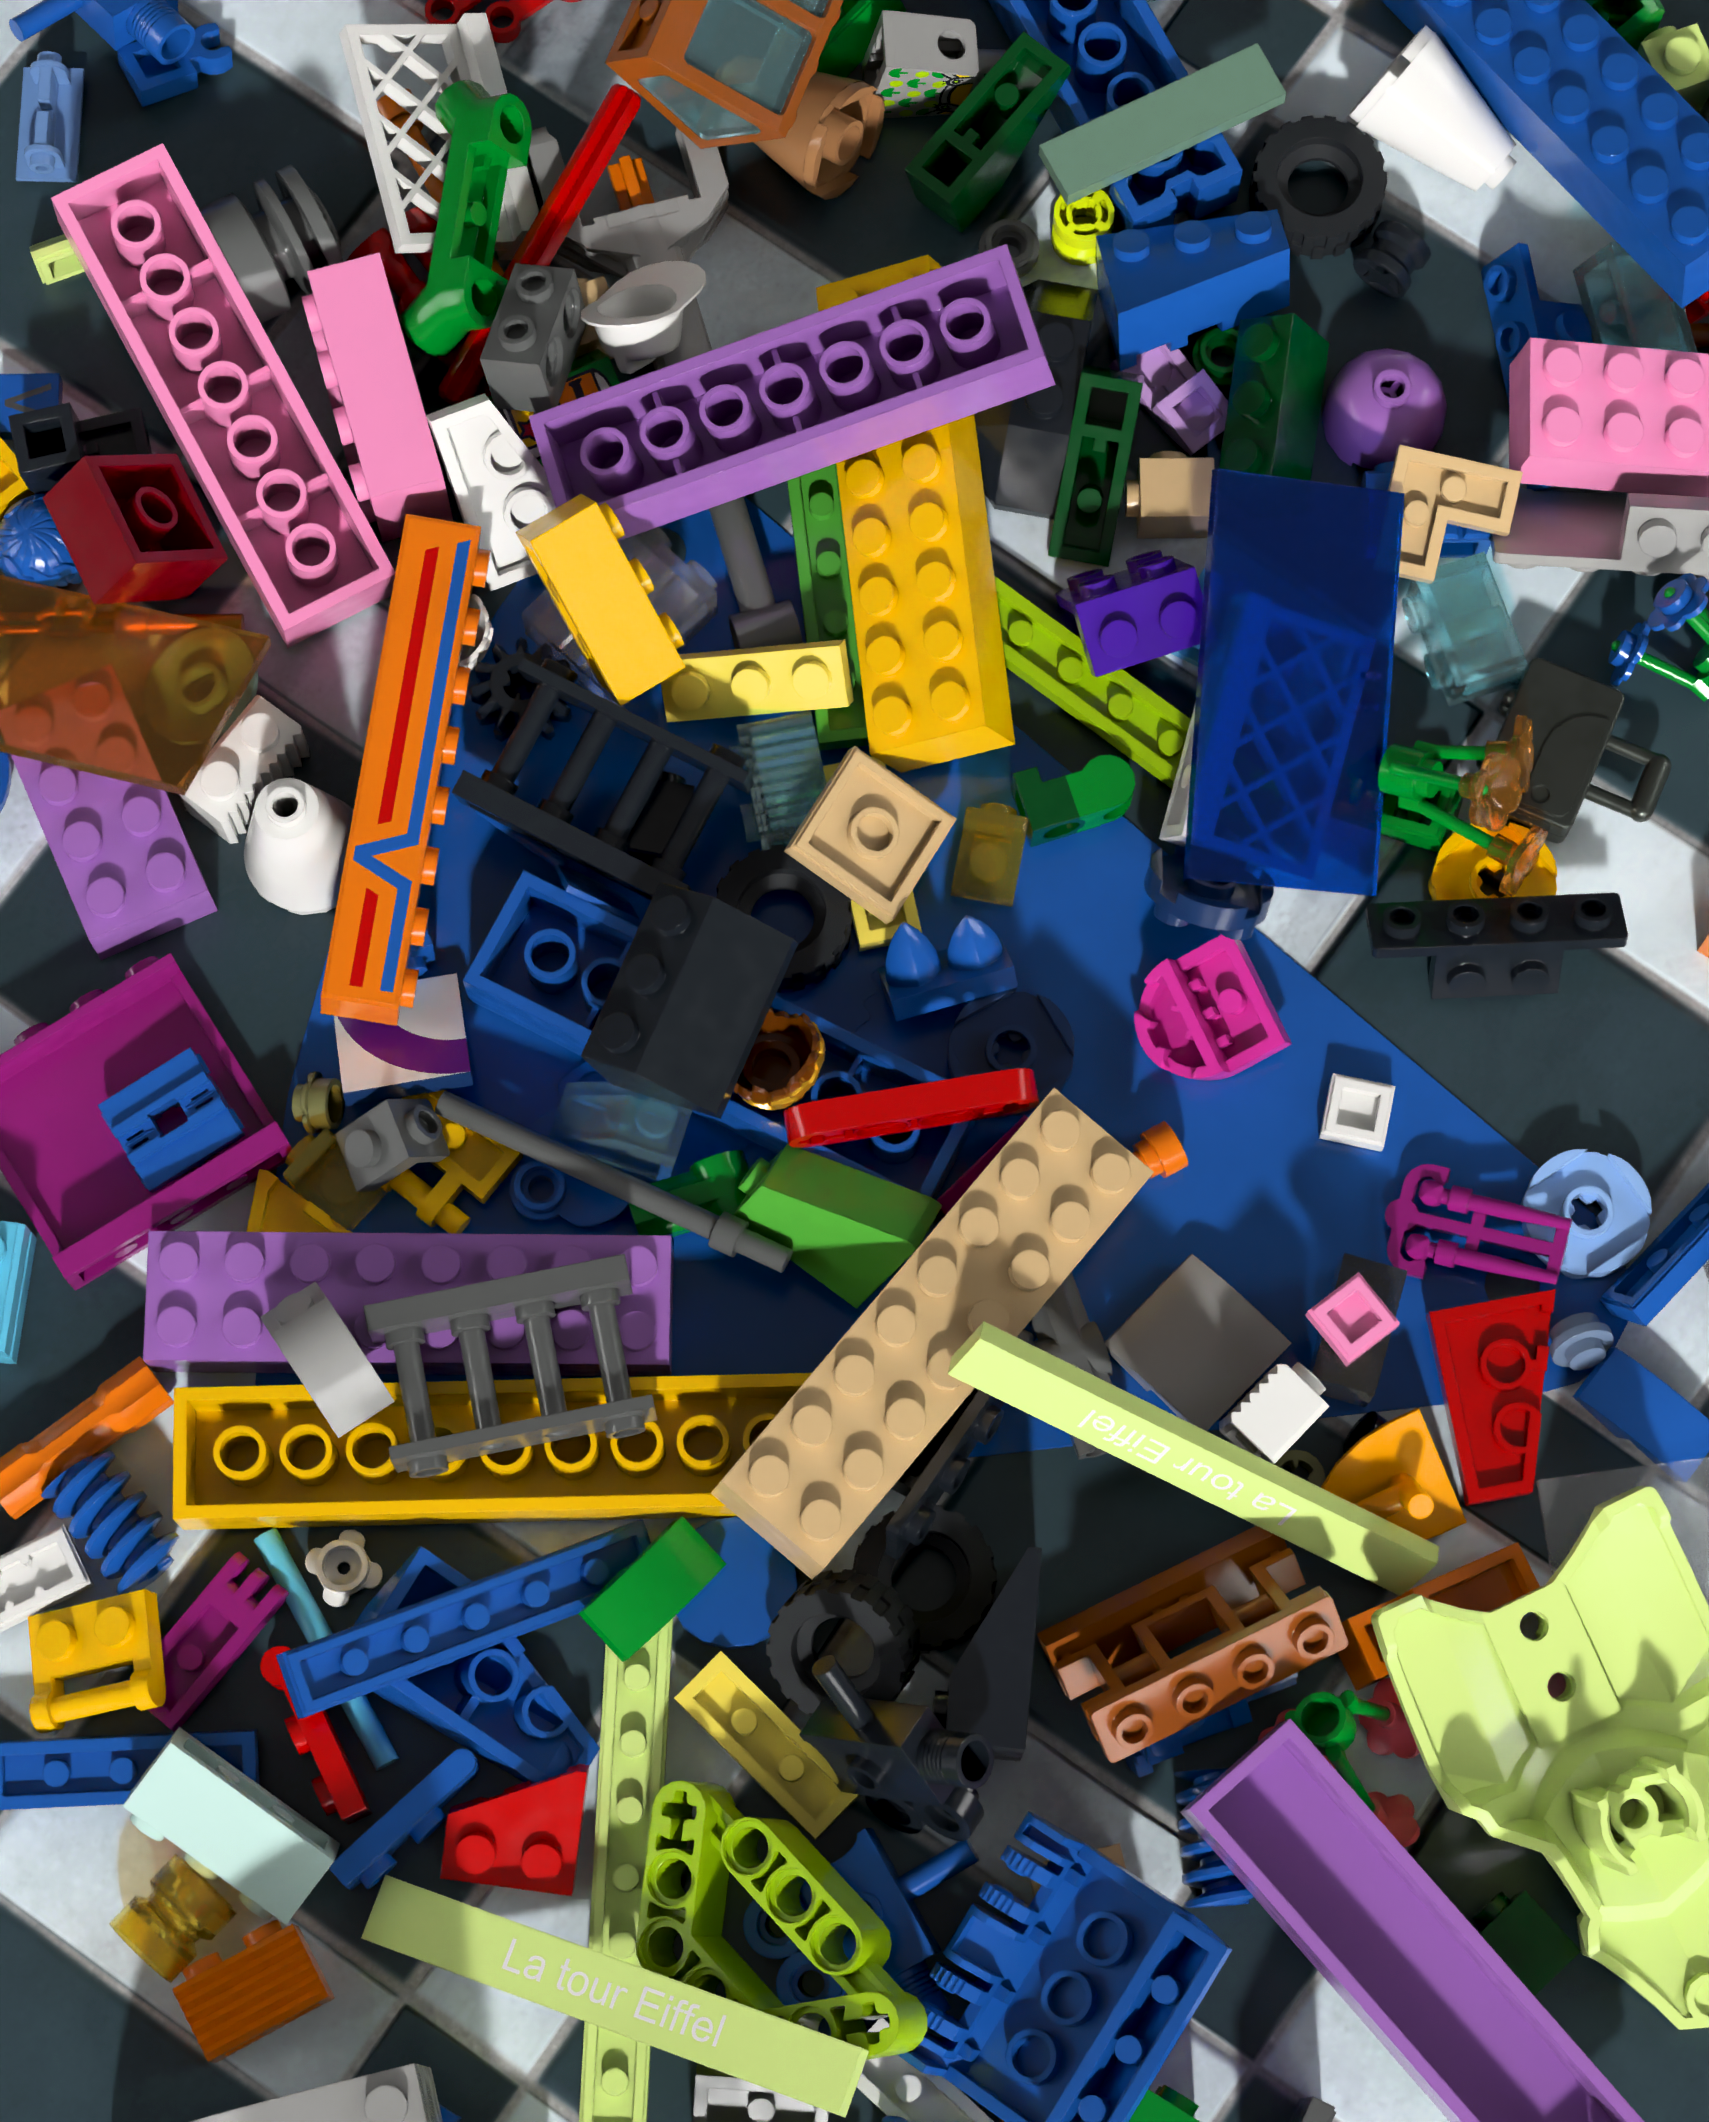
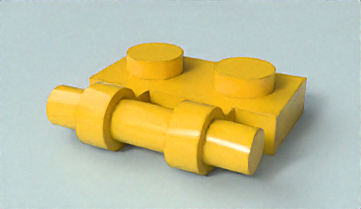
[381,1090,523,1234]

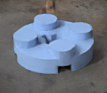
[1520,1149,1652,1279]

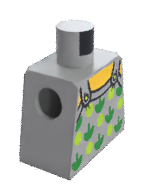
[862,10,1006,118]

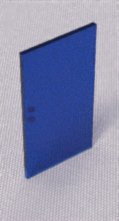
[1183,469,1405,896]

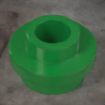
[1192,328,1238,388]

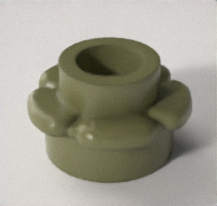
[292,1071,345,1134]

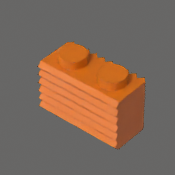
[172,1919,335,2063]

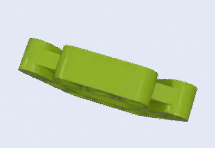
[636,1780,928,2060]

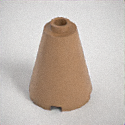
[713,55,885,200]

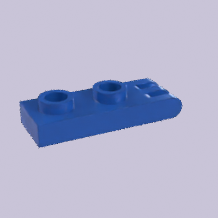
[329,1749,480,1891]

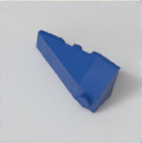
[353,1546,600,1784]

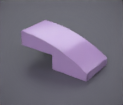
[1109,344,1228,456]

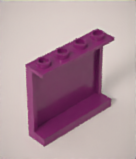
[0,953,296,1291]

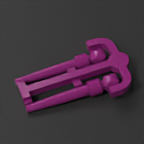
[1385,1164,1572,1285]

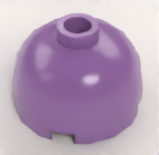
[1321,348,1447,471]

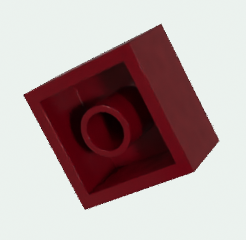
[43,453,228,605]

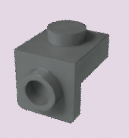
[335,1099,450,1192]

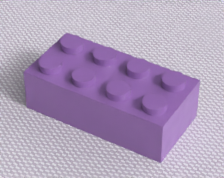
[0,668,218,960]

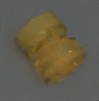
[109,1853,237,1983]

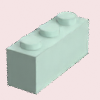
[123,1727,340,1924]

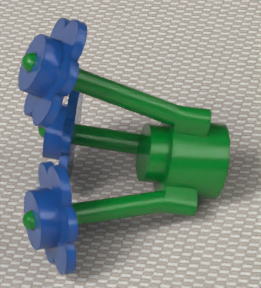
[1608,573,1709,702]

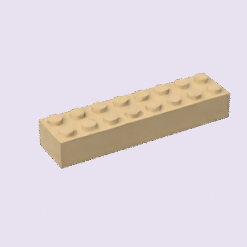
[711,1088,1154,1579]

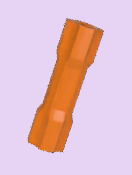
[0,1356,174,1520]

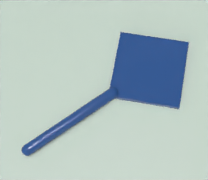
[474,810,640,925]

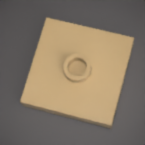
[784,746,957,924]

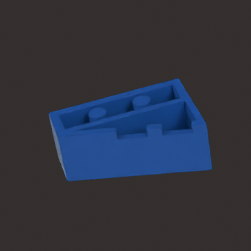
[1096,209,1290,371]

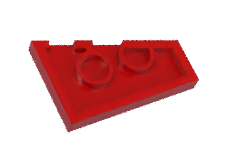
[1426,1289,1556,1506]

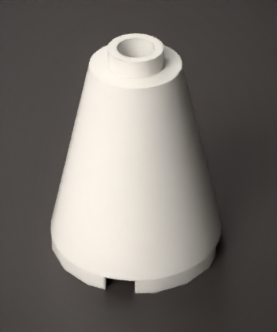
[1346,25,1517,191]
[244,778,353,915]

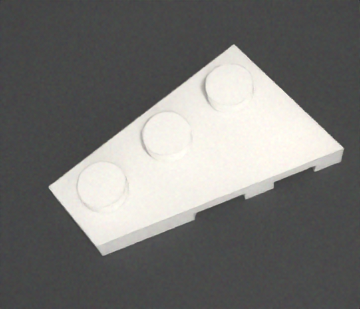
[426,393,556,591]

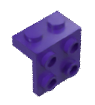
[1055,550,1215,677]

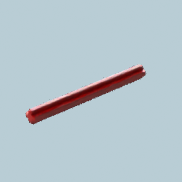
[439,84,641,405]

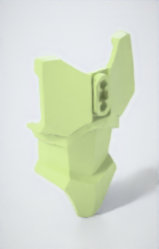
[1371,1486,1709,2030]

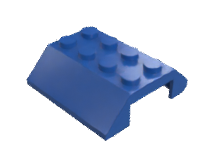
[898,1811,1233,2122]

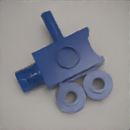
[9,0,195,65]
[743,1828,980,2012]

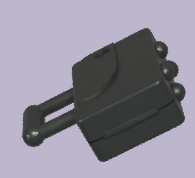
[1471,658,1672,843]

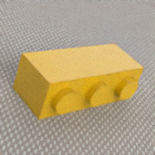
[515,494,686,706]

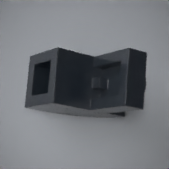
[8,402,152,494]

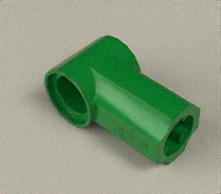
[629,1150,749,1237]

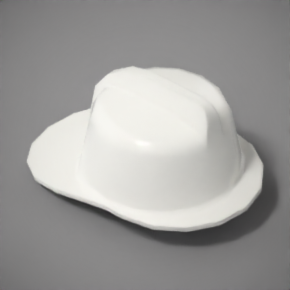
[581,261,706,374]

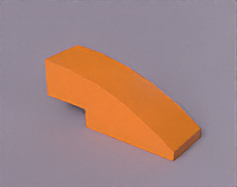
[1337,1542,1540,1691]

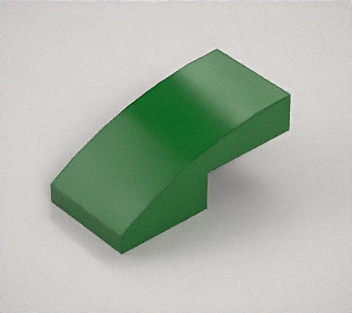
[578,1516,726,1662]

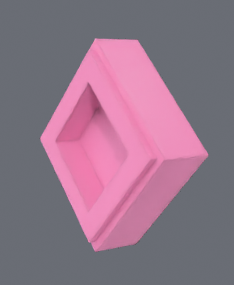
[1305,1272,1400,1367]

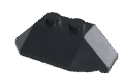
[974,279,1098,520]

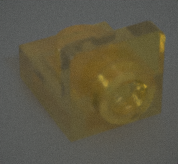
[951,803,1029,907]
[283,1128,388,1231]

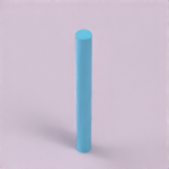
[253,1528,399,1771]

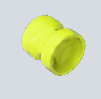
[1051,189,1115,266]

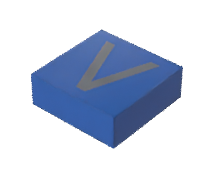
[0,373,63,440]

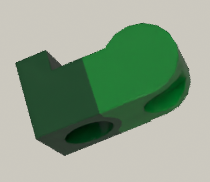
[1011,754,1135,847]

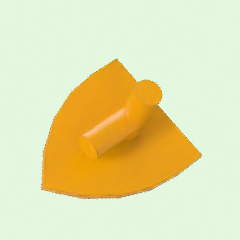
[1321,1408,1467,1540]

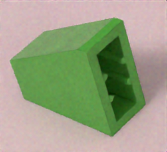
[733,1144,942,1309]

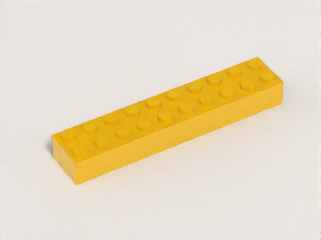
[172,1373,812,1530]

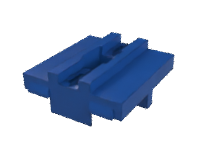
[97,1047,245,1193]

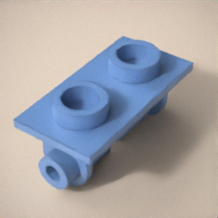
[16,51,85,182]

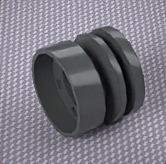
[199,164,344,324]

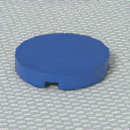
[676,1517,798,1650]

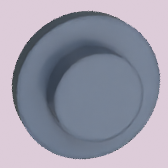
[1549,1312,1614,1370]

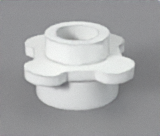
[305,1530,383,1607]

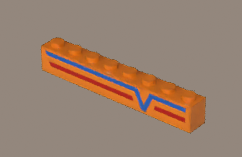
[321,514,491,1026]

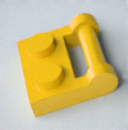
[28,1589,166,1734]

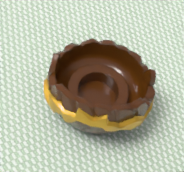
[734,1008,826,1111]

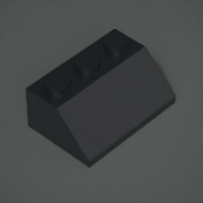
[581,882,798,1119]

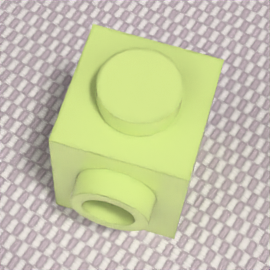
[1637,23,1709,111]

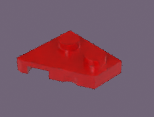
[440,1764,590,1896]

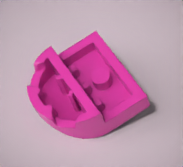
[1134,934,1292,1081]

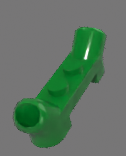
[400,80,532,356]

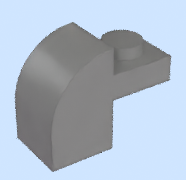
[260,1281,395,1438]

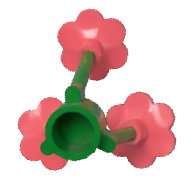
[1258,1678,1420,1847]

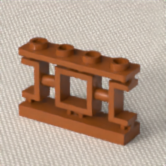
[1037,1526,1348,1763]

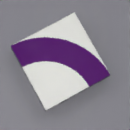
[334,973,474,1107]

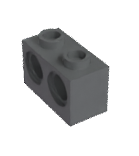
[480,263,587,413]

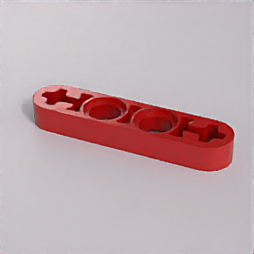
[783,1068,1040,1148]

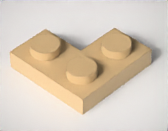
[1370,445,1523,584]

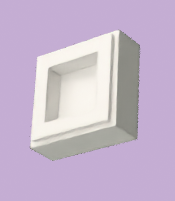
[1319,1073,1396,1152]

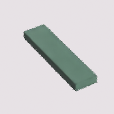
[1039,43,1287,205]

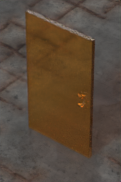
[0,575,272,795]

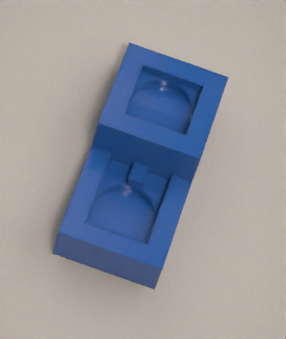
[1572,1347,1709,1483]

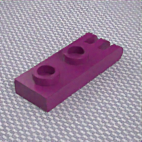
[129,1552,289,1732]

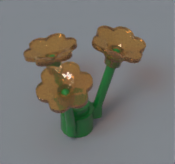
[1378,715,1548,897]

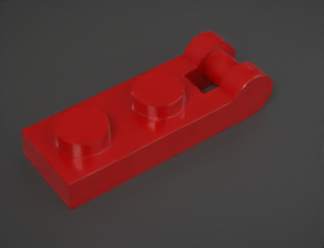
[260,1645,372,1825]

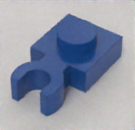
[117,23,233,107]

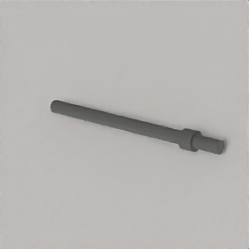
[435,1090,793,1273]

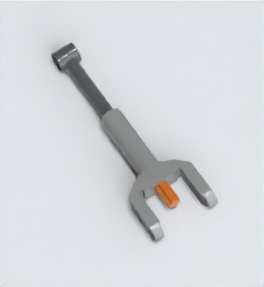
[527,90,803,649]

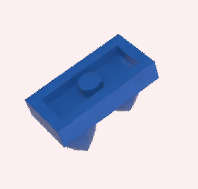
[877,915,1018,1022]

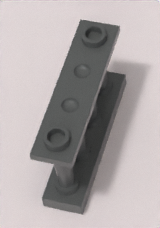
[363,1254,658,1478]

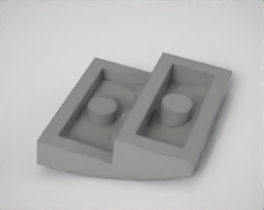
[1105,1254,1291,1431]

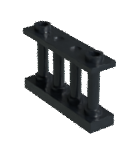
[452,657,754,901]

